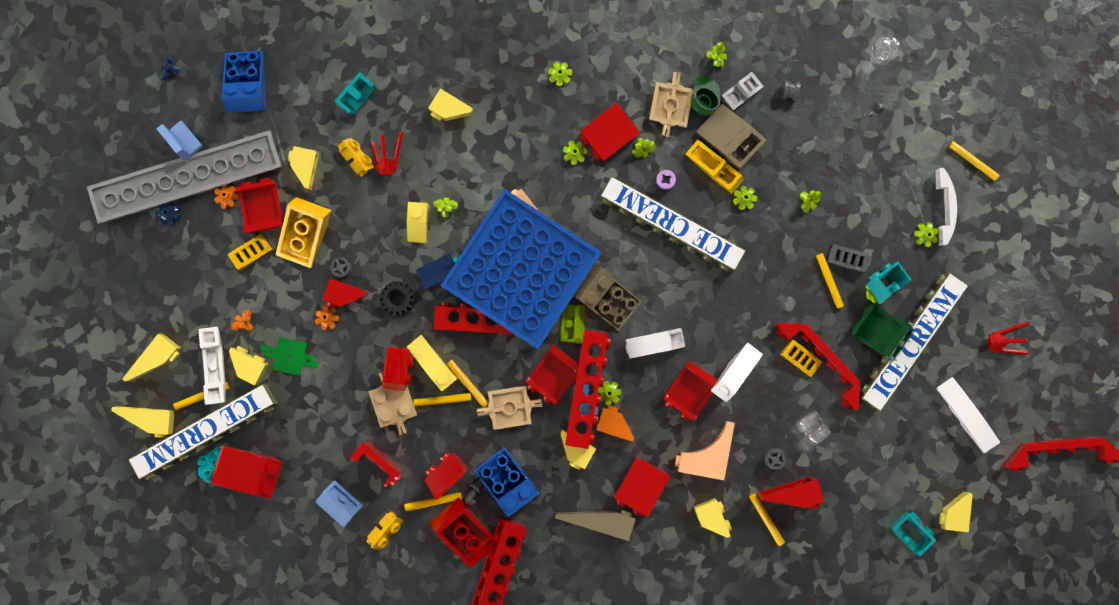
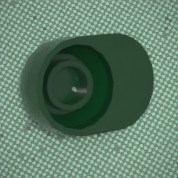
[690,76,721,116]

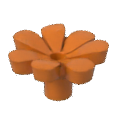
[214,185,239,209]
[315,306,340,331]
[231,310,253,331]

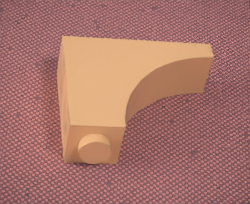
[675,421,735,480]

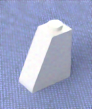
[625,328,685,358]
[711,343,763,402]

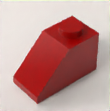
[322,278,369,309]

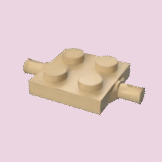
[649,72,693,137]
[368,373,417,435]
[477,386,543,430]

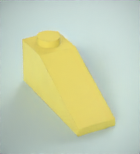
[122,334,181,382]
[407,335,458,391]
[112,406,175,438]

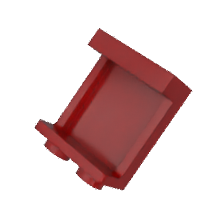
[580,103,640,163]
[236,178,284,234]
[526,345,578,405]
[663,361,717,421]
[350,440,403,487]
[614,456,670,517]

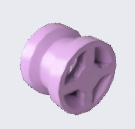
[656,170,676,190]

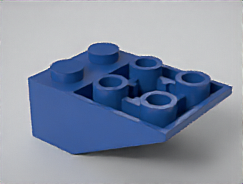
[222,51,266,113]
[474,447,541,517]

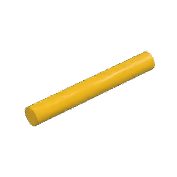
[949,141,999,181]
[816,253,844,309]
[446,360,489,408]
[173,382,230,411]
[414,393,472,407]
[404,492,462,512]
[749,493,785,546]

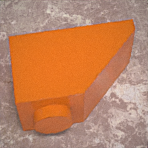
[596,405,634,442]

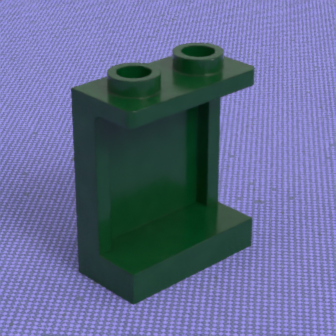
[851,303,915,362]

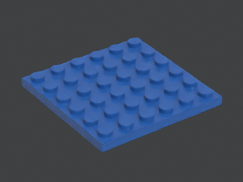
[441,189,602,349]

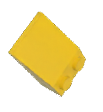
[276,197,331,268]

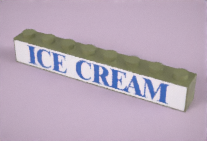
[600,176,746,273]
[859,272,969,412]
[128,383,277,480]

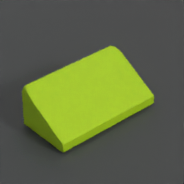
[560,304,586,344]

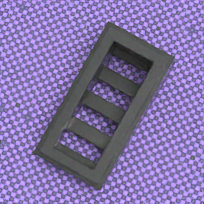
[827,244,871,273]

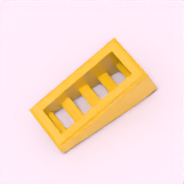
[228,234,273,271]
[780,339,822,377]

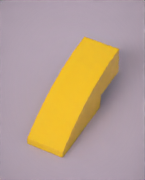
[686,140,744,194]

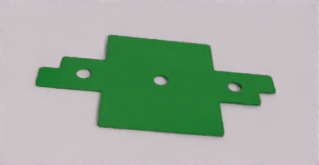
[260,337,319,376]

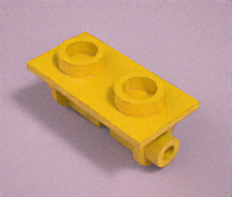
[338,138,375,177]
[366,511,403,551]

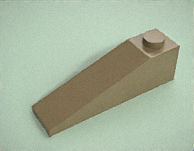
[555,510,636,541]

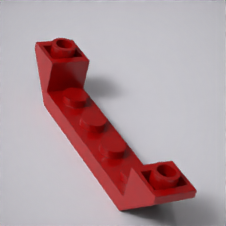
[775,323,860,410]
[1004,437,1119,472]

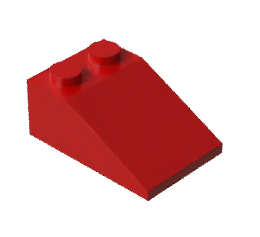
[210,445,283,499]
[424,452,469,500]
[757,476,824,509]
[430,497,494,568]

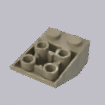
[696,104,767,171]
[573,263,642,331]

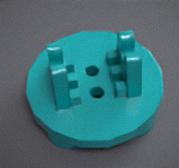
[197,446,222,483]

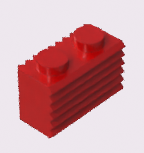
[382,347,414,391]

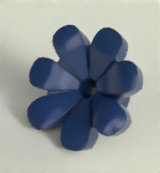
[161,56,180,80]
[155,202,180,226]

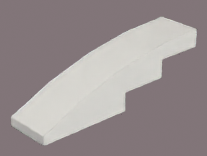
[937,377,1000,454]

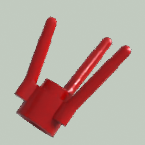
[371,131,403,175]
[988,321,1030,355]

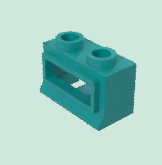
[335,72,377,117]
[866,261,912,304]
[889,511,936,557]

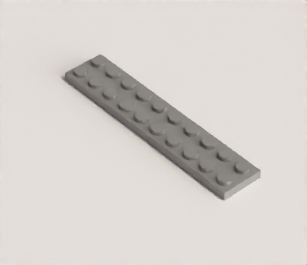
[87,130,282,224]

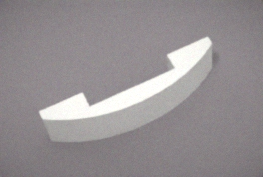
[935,168,957,246]
[199,327,226,405]

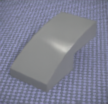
[720,72,764,112]

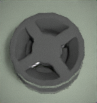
[782,81,800,101]
[330,258,352,278]
[764,450,785,470]

